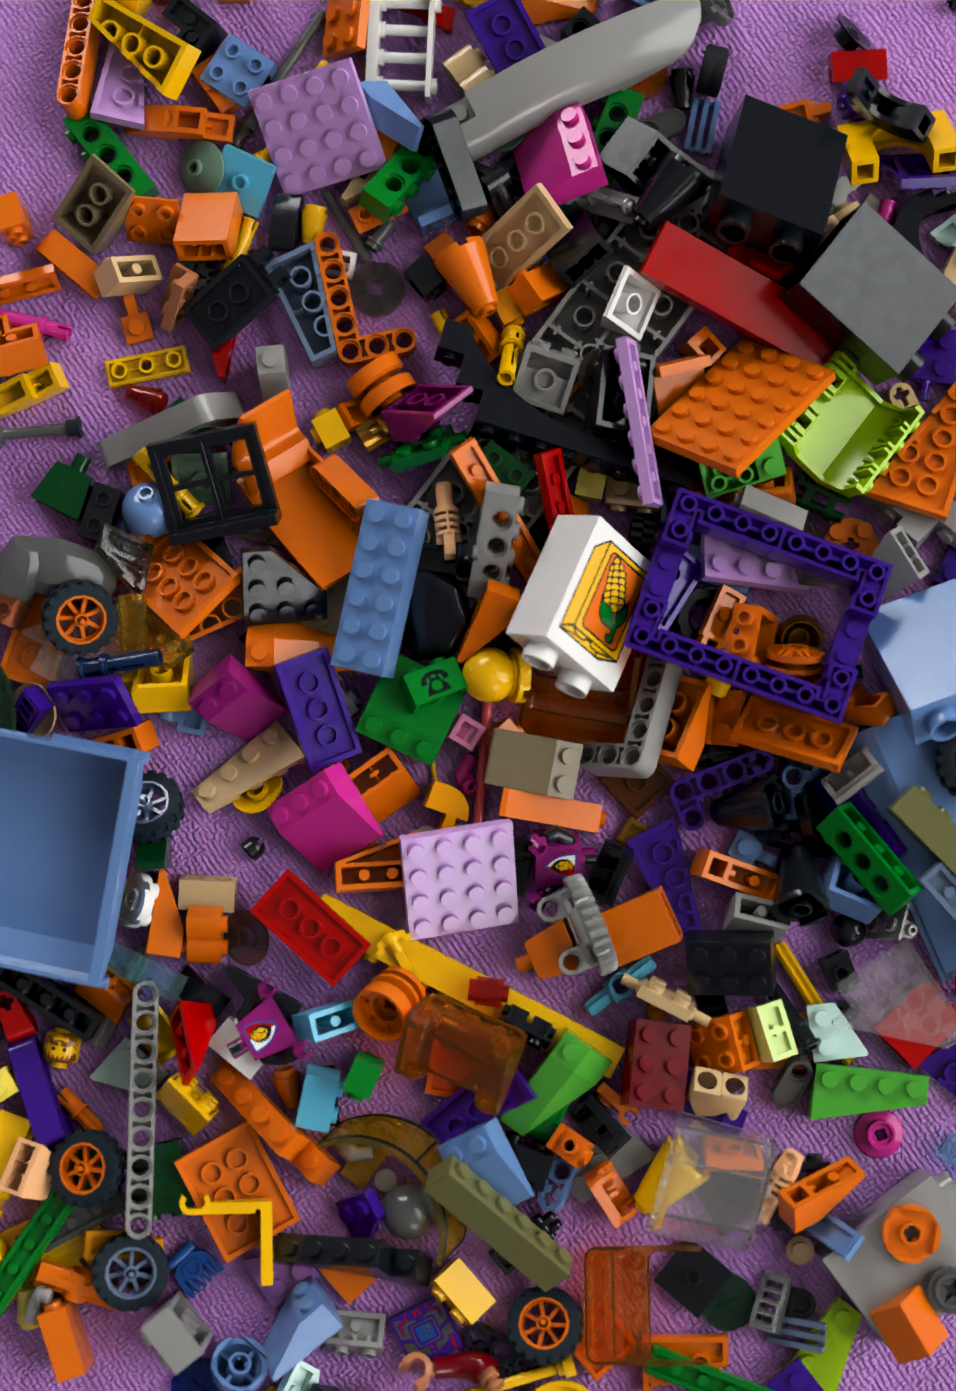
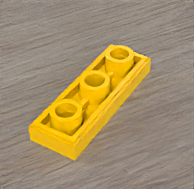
[104,345,191,390]

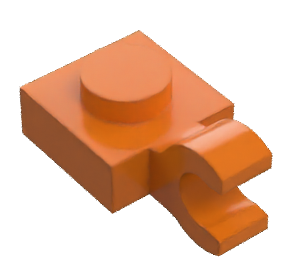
[121,294,155,346]
[595,1079,640,1126]

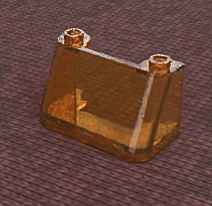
[394,994,527,1116]

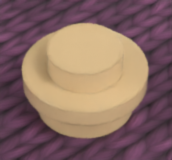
[785,1235,814,1265]

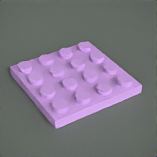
[247,57,387,195]
[399,818,519,941]

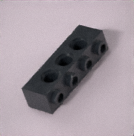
[0,967,105,1042]

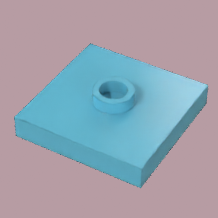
[214,144,277,218]

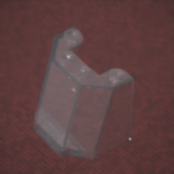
[646,1112,779,1253]

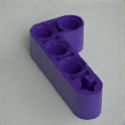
[670,749,774,831]
[7,1034,75,1151]

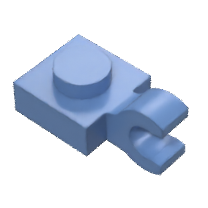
[159,708,207,736]
[727,829,779,868]

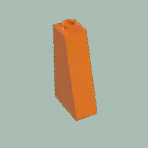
[498,788,607,833]

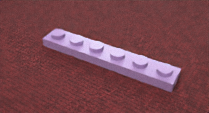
[614,336,664,508]

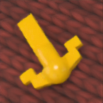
[376,929,414,971]

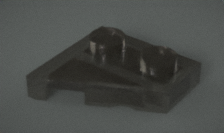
[95,523,154,595]

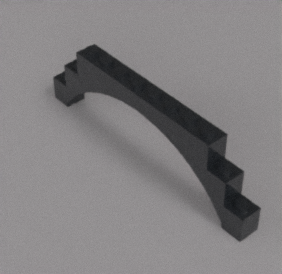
[434,318,701,498]

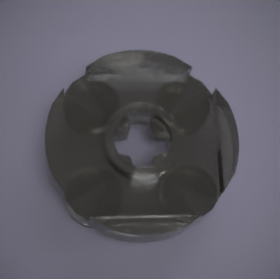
[350,261,405,318]

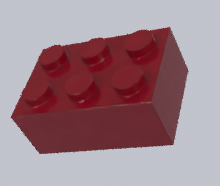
[620,1018,692,1112]

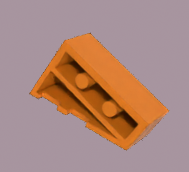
[334,830,418,894]

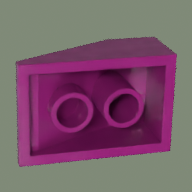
[381,384,474,443]
[188,654,288,742]

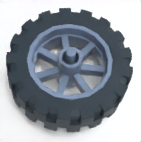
[132,770,185,845]
[91,1232,169,1312]

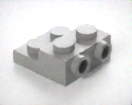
[513,339,582,415]

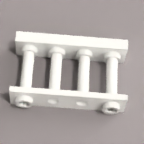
[365,0,442,104]

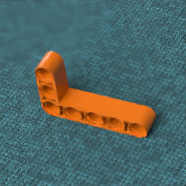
[315,232,417,368]

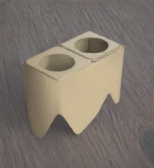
[685,1066,748,1120]

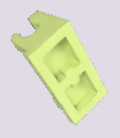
[745,999,799,1063]

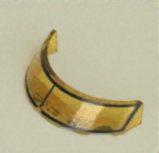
[315,1113,468,1267]

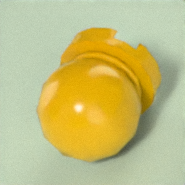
[462,647,532,704]

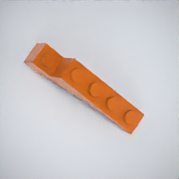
[209,1061,341,1187]

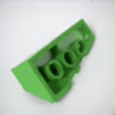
[500,1028,613,1137]

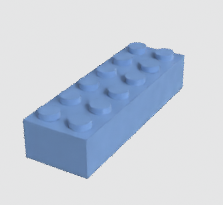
[330,498,430,678]

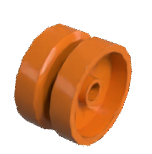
[346,352,417,419]

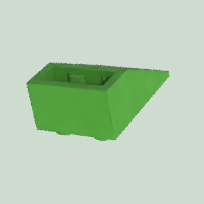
[698,438,787,498]

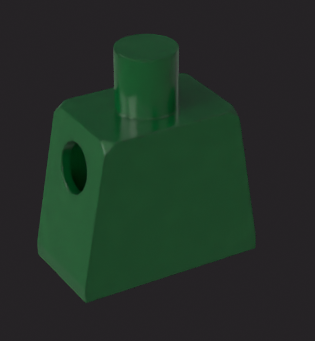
[31,453,96,523]

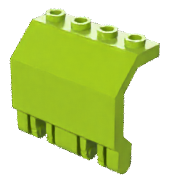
[778,350,925,497]

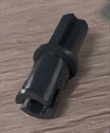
[684,745,737,771]

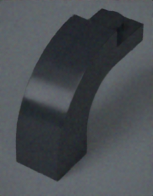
[845,67,936,144]
[892,188,956,255]

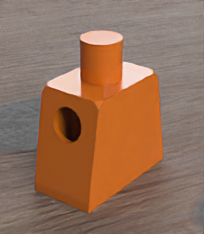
[515,918,579,979]

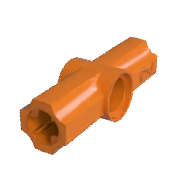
[33,1259,120,1310]

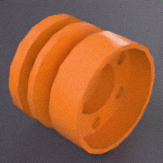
[764,643,825,702]
[352,966,427,1042]

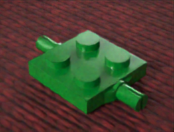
[379,424,468,473]

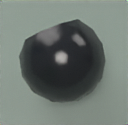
[831,914,866,948]

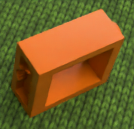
[725,602,779,666]

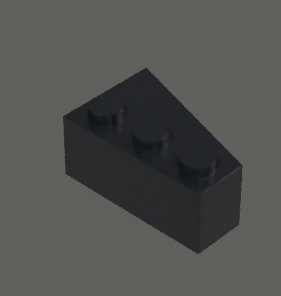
[505,1130,554,1192]

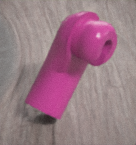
[455,752,478,794]

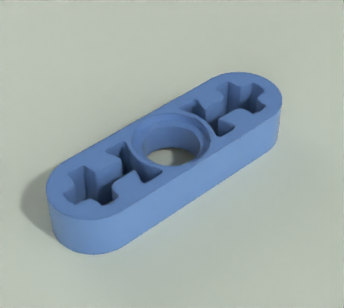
[538,1147,579,1212]

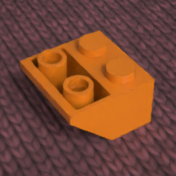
[349,747,422,824]

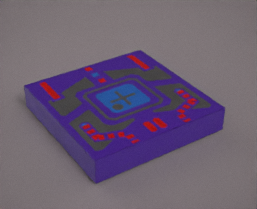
[389,1296,464,1372]

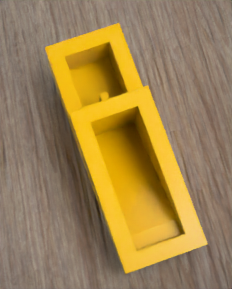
[0,361,70,419]

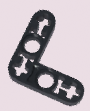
[465,1321,539,1391]

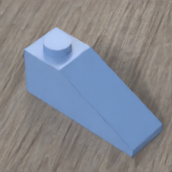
[360,81,424,151]

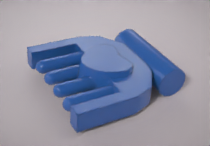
[168,1239,224,1299]

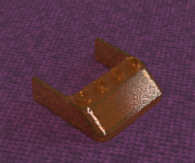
[519,651,644,744]
[583,1245,705,1366]

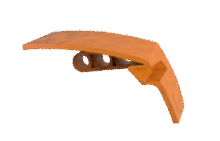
[232,388,380,591]

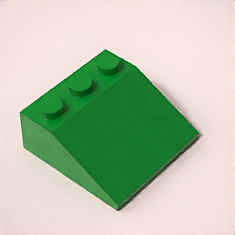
[355,653,467,767]

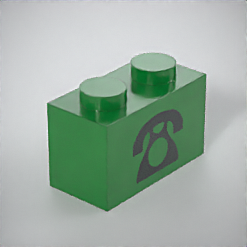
[399,656,468,714]

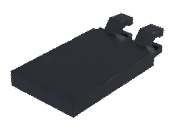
[181,245,292,352]

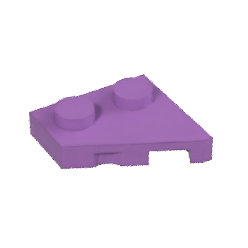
[243,1253,321,1307]

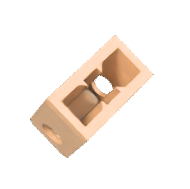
[0,1137,52,1200]

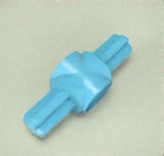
[584,955,657,1016]

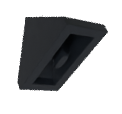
[170,965,231,1018]

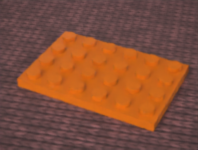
[650,337,836,478]

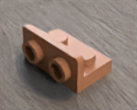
[160,262,199,332]

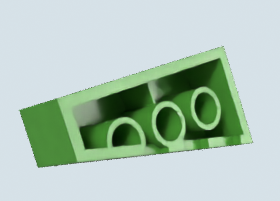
[805,1060,929,1120]

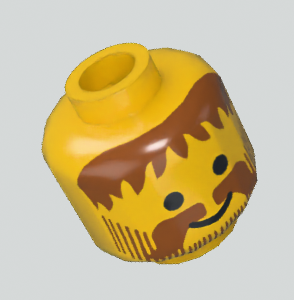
[43,1026,82,1069]

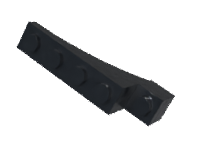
[273,1233,433,1287]

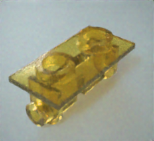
[117,592,149,652]

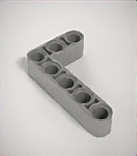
[97,391,244,469]
[580,655,683,779]

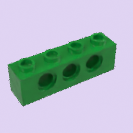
[592,89,644,189]
[63,103,159,197]
[358,146,437,223]
[816,801,924,916]

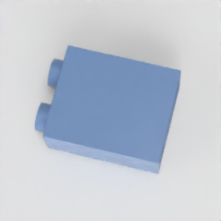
[864,578,956,745]

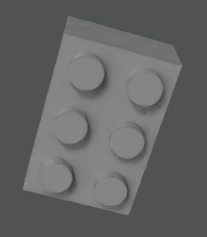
[140,1289,214,1375]

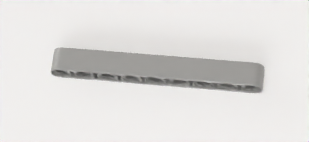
[124,979,159,1239]

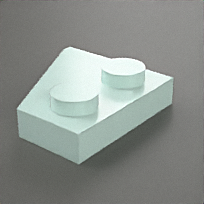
[805,1002,868,1062]
[90,1036,169,1090]

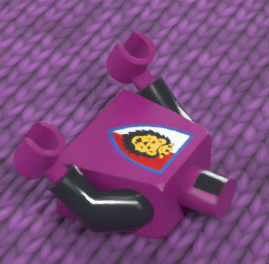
[527,825,596,912]
[226,977,314,1065]

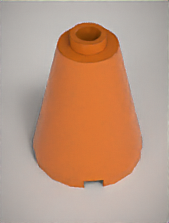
[434,236,499,318]

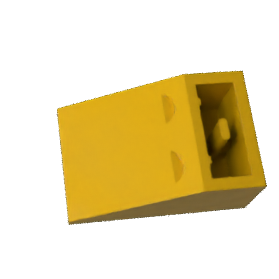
[156,1071,221,1136]

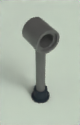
[0,416,83,449]

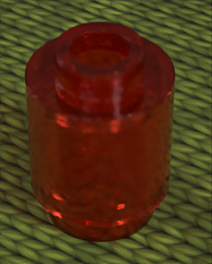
[467,976,509,1008]

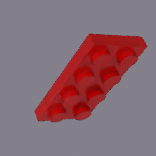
[250,868,372,987]

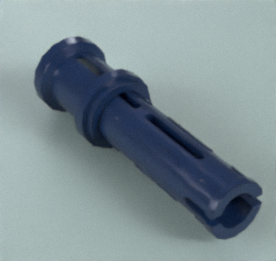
[76,648,164,679]

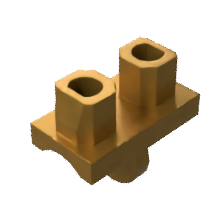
[355,414,393,453]

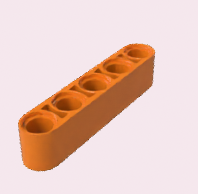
[56,0,101,120]

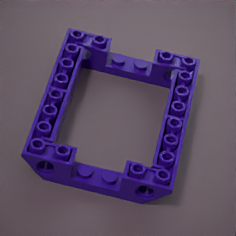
[623,487,894,725]

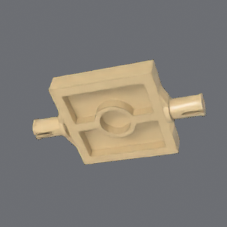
[620,972,712,1028]

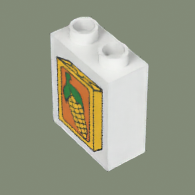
[505,515,650,699]

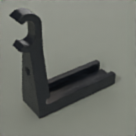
[417,542,479,576]

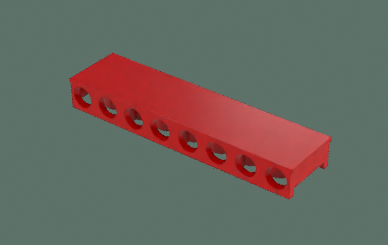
[637,221,836,366]

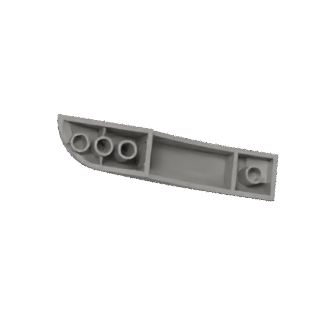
[443,0,702,162]

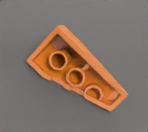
[245,622,360,673]

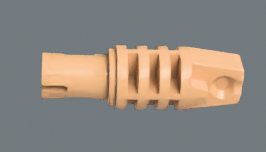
[433,482,462,560]
[752,1148,804,1225]

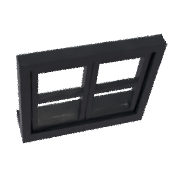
[146,420,282,547]

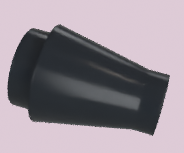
[668,68,696,110]

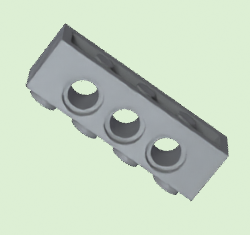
[467,481,525,598]

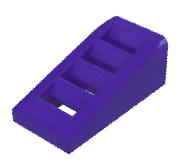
[6,685,54,734]

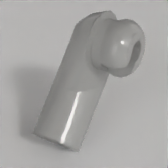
[335,1138,374,1162]
[24,1286,53,1325]

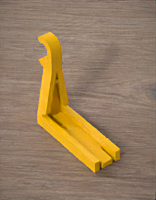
[179,1193,274,1286]

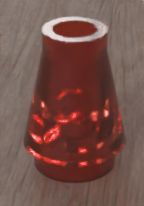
[125,384,168,415]

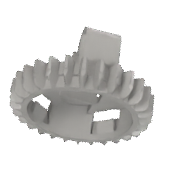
[536,874,618,976]

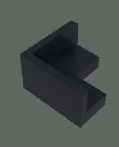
[161,0,228,75]

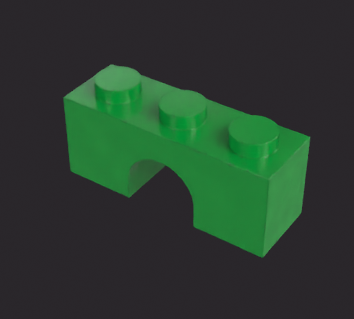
[342,1049,386,1102]

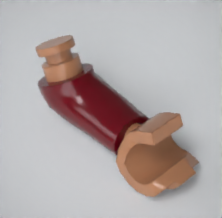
[397,1351,505,1391]

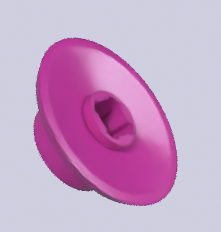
[853,1110,903,1158]

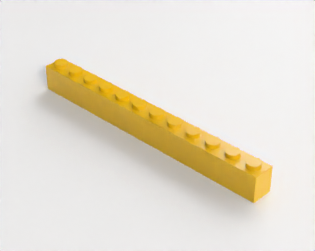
[322,893,625,1080]

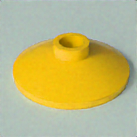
[232,775,283,814]

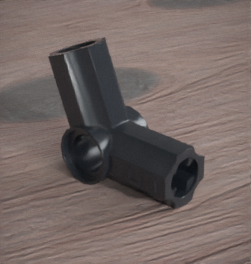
[473,161,516,221]

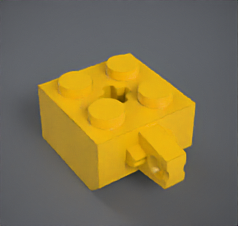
[120,648,195,713]

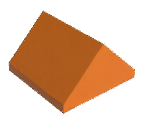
[869,1283,948,1365]

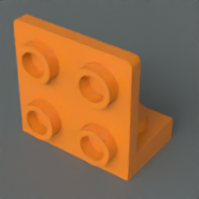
[684,1009,761,1074]

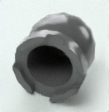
[381,1175,451,1240]

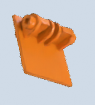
[125,196,180,245]

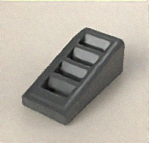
[748,1270,793,1335]

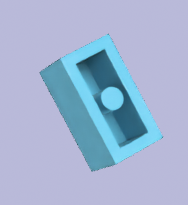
[292,999,359,1043]
[295,1064,345,1133]

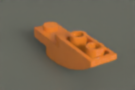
[125,105,236,145]

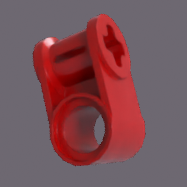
[0,989,39,1044]

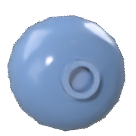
[122,481,170,538]
[210,1336,268,1391]

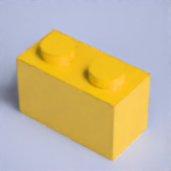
[429,1257,496,1326]

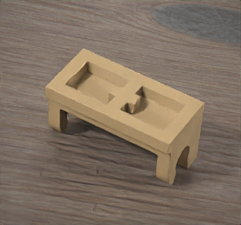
[178,874,238,913]

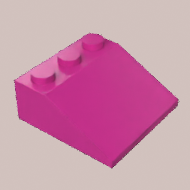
[512,102,609,205]
[265,762,384,873]

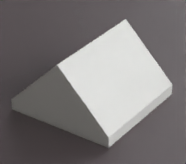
[600,265,661,341]

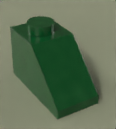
[136,836,172,870]

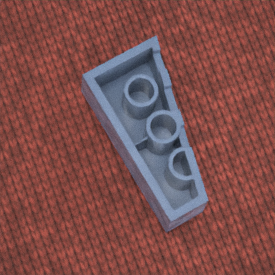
[265,241,338,369]

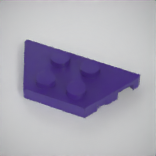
[878,153,956,191]

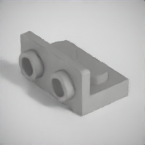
[326,1309,386,1359]

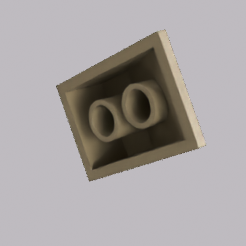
[52,154,136,255]
[483,727,583,800]

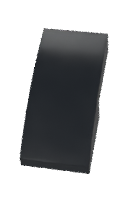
[268,194,304,252]

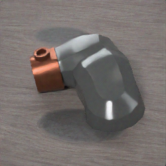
[0,535,119,631]

